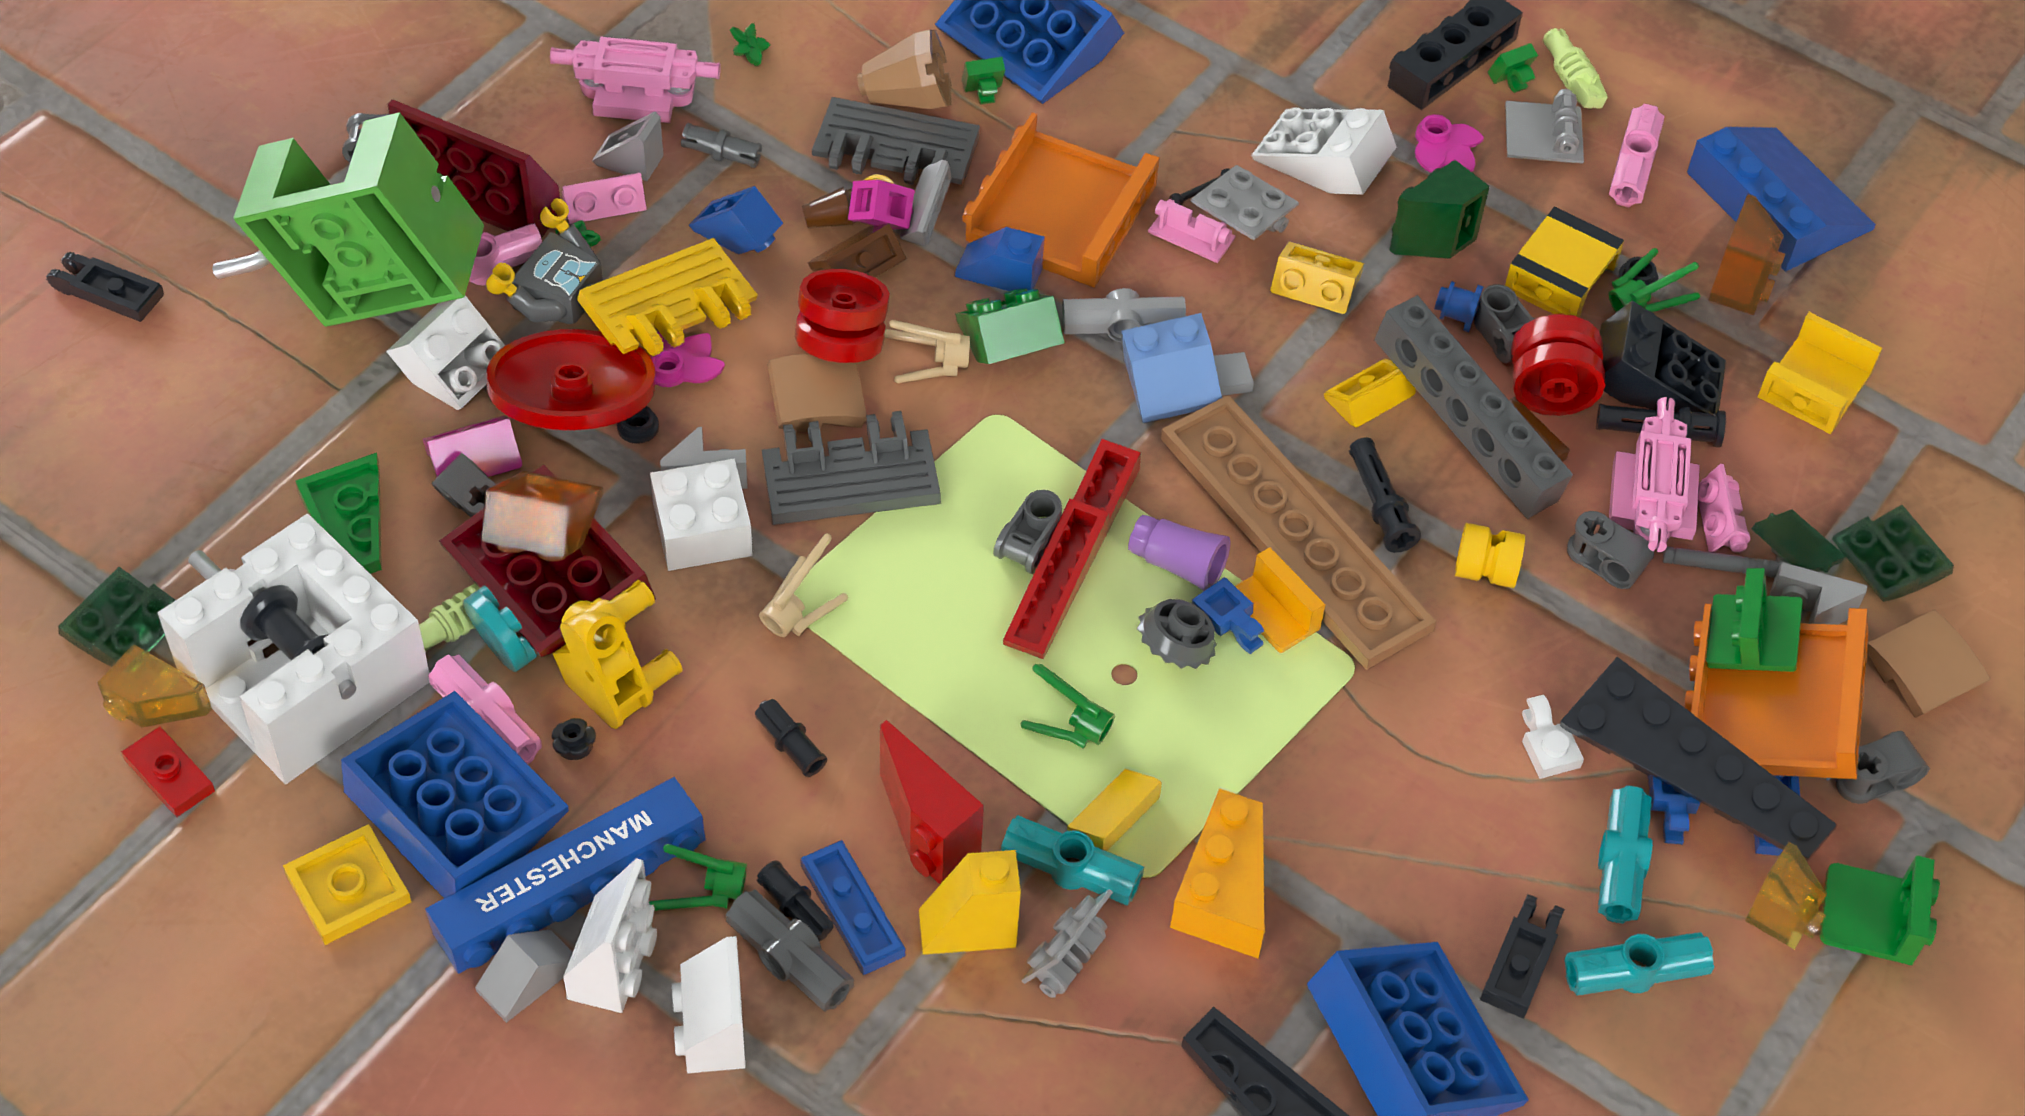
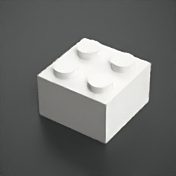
[650,458,753,571]

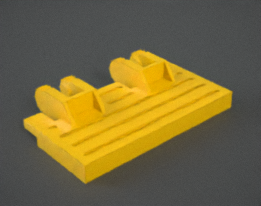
[577,238,758,357]

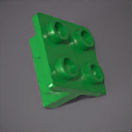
[1706,568,1803,672]

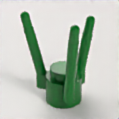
[1608,248,1700,312]
[1020,664,1115,749]
[649,844,747,911]

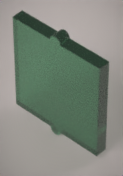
[1751,509,1846,573]

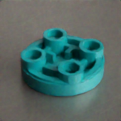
[463,586,537,672]

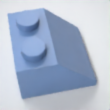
[1122,313,1222,423]

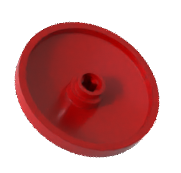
[486,329,655,431]

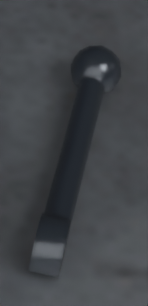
[1169,168,1230,206]

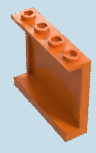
[962,112,1160,288]
[1685,603,1869,779]

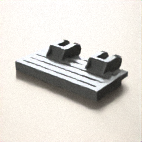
[812,97,980,185]
[762,411,941,525]

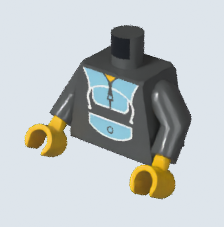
[486,198,603,325]

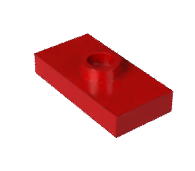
[121,726,215,818]

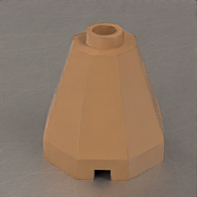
[857,30,952,109]

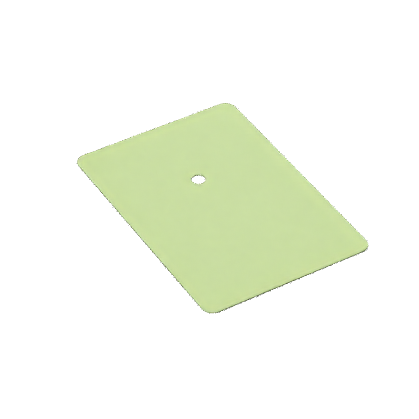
[794,415,1355,878]

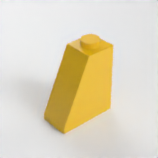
[919,850,1021,955]

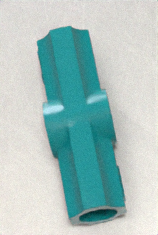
[1598,785,1653,924]
[1001,815,1144,906]
[1564,932,1714,996]

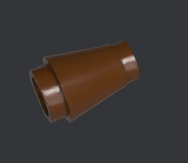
[802,187,853,228]

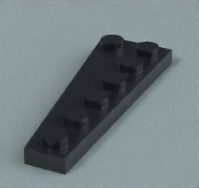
[1560,656,1837,863]
[1181,1007,1349,1116]

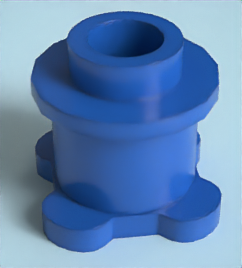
[1434,281,1484,332]

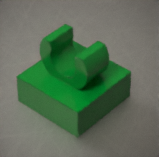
[1487,43,1538,93]
[961,57,1005,105]

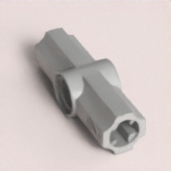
[1062,288,1186,342]

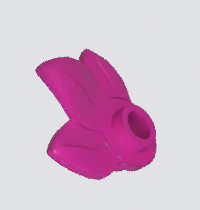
[1415,115,1484,172]
[650,331,725,387]

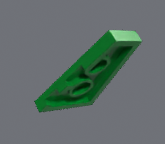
[295,452,382,574]

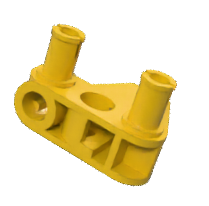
[553,580,683,729]

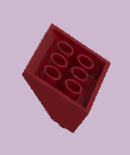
[387,99,560,238]
[439,464,656,657]

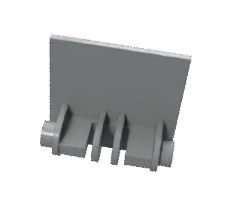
[1505,89,1584,164]
[1191,165,1299,240]
[1021,889,1113,998]

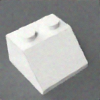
[672,936,746,1073]

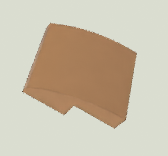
[767,353,867,432]
[1868,610,1991,718]

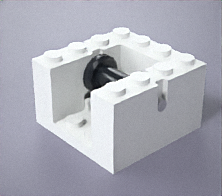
[158,513,430,785]

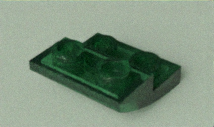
[1832,505,1954,602]
[58,567,176,674]

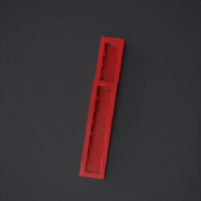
[1003,439,1141,659]

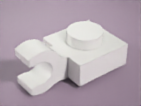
[1522,695,1584,779]

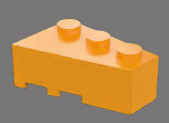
[1170,788,1265,959]

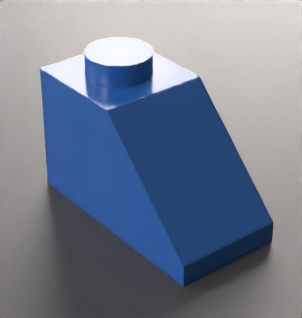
[689,186,783,255]
[955,227,1044,291]

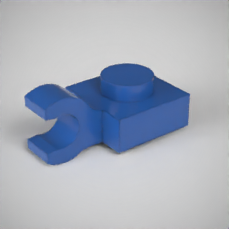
[1192,577,1264,654]
[1648,774,1700,845]

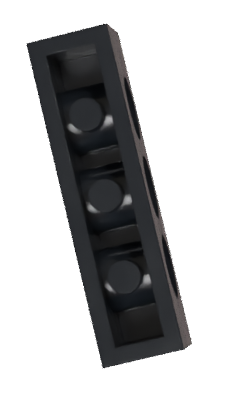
[1387,0,1523,110]

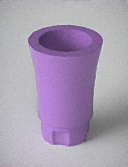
[1128,515,1230,591]

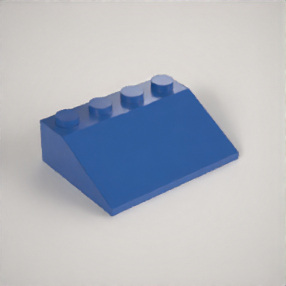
[935,0,1124,104]
[1687,127,1876,272]
[341,691,569,898]
[1307,942,1529,1116]

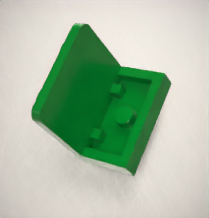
[1820,855,1940,966]

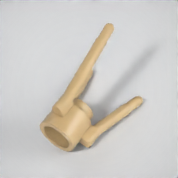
[885,320,970,383]
[759,533,848,637]

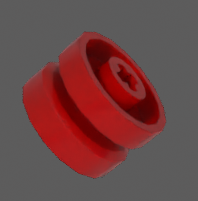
[795,269,890,363]
[1511,314,1605,416]

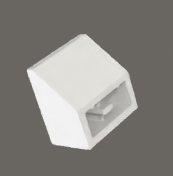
[386,296,505,410]

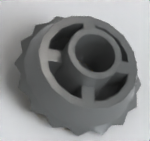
[1137,599,1217,669]

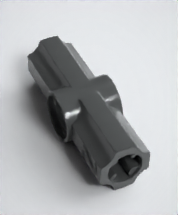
[726,890,854,1012]

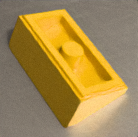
[1323,358,1416,428]
[1067,769,1162,851]

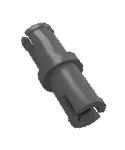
[681,123,762,168]

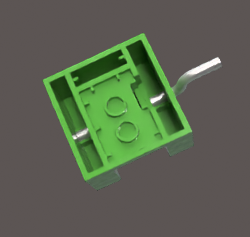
[213,112,484,327]

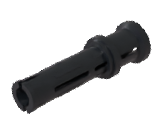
[1596,404,1726,447]
[1349,437,1421,553]

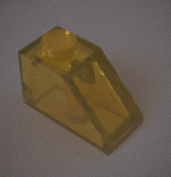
[97,645,212,727]
[1745,842,1827,950]

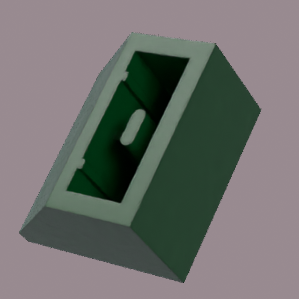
[1389,160,1490,259]

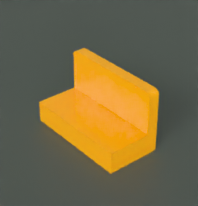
[1235,547,1326,653]

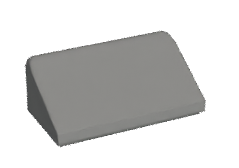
[900,160,952,246]

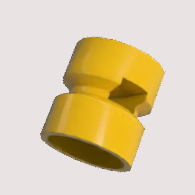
[1454,523,1526,588]

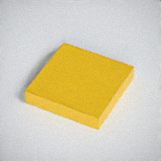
[283,824,411,945]

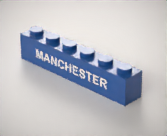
[425,776,706,974]

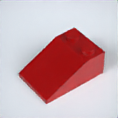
[880,720,984,884]

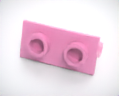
[562,173,647,224]
[1148,199,1236,263]
[1698,463,1750,553]

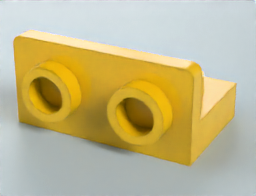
[1270,241,1364,314]

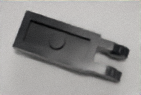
[46,252,164,322]
[1480,894,1565,1019]

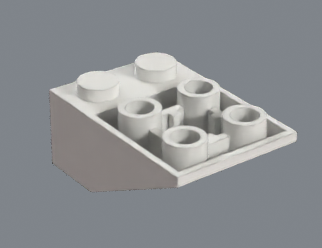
[1251,108,1397,195]
[563,859,657,1013]

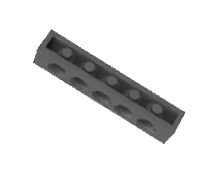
[1374,295,1573,519]

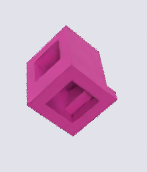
[848,180,914,229]

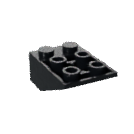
[1600,301,1726,414]

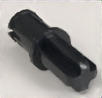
[755,699,827,777]
[756,860,834,942]

